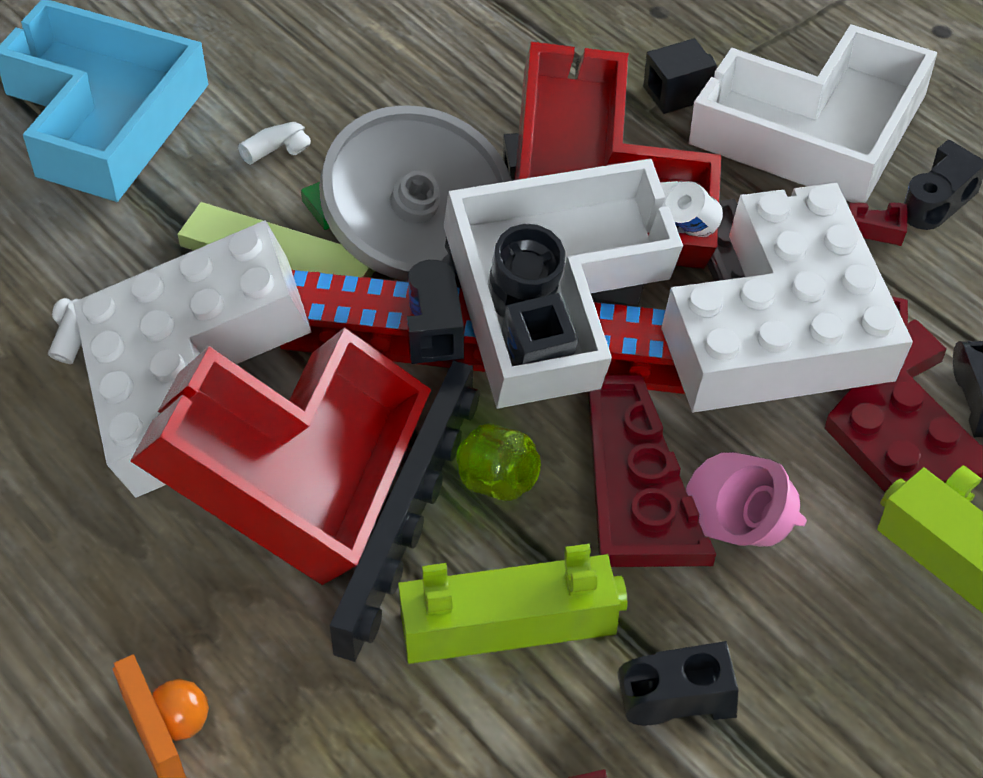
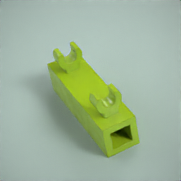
[877,465,983,614]
[398,544,628,664]

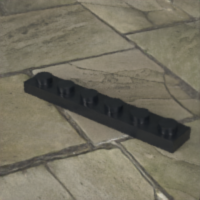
[329,360,480,662]

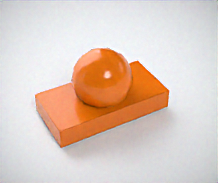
[112,654,209,778]

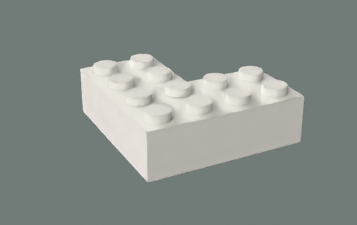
[689,24,938,203]
[444,159,683,409]
[661,183,913,413]
[73,220,311,498]

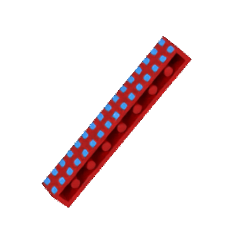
[280,270,685,394]

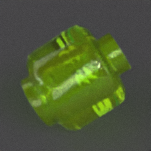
[457,423,541,501]

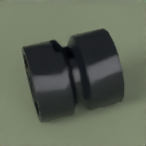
[487,224,565,318]

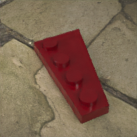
[588,375,716,567]

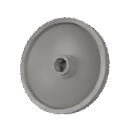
[319,105,512,282]

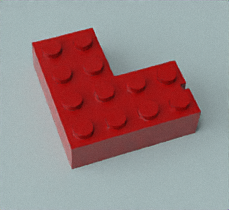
[515,42,721,269]
[130,328,431,585]

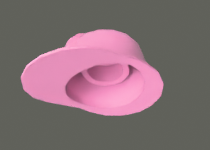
[686,453,807,547]

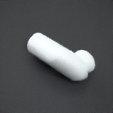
[238,122,311,165]
[48,298,81,364]

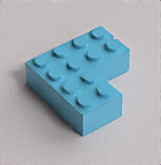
[0,0,209,202]

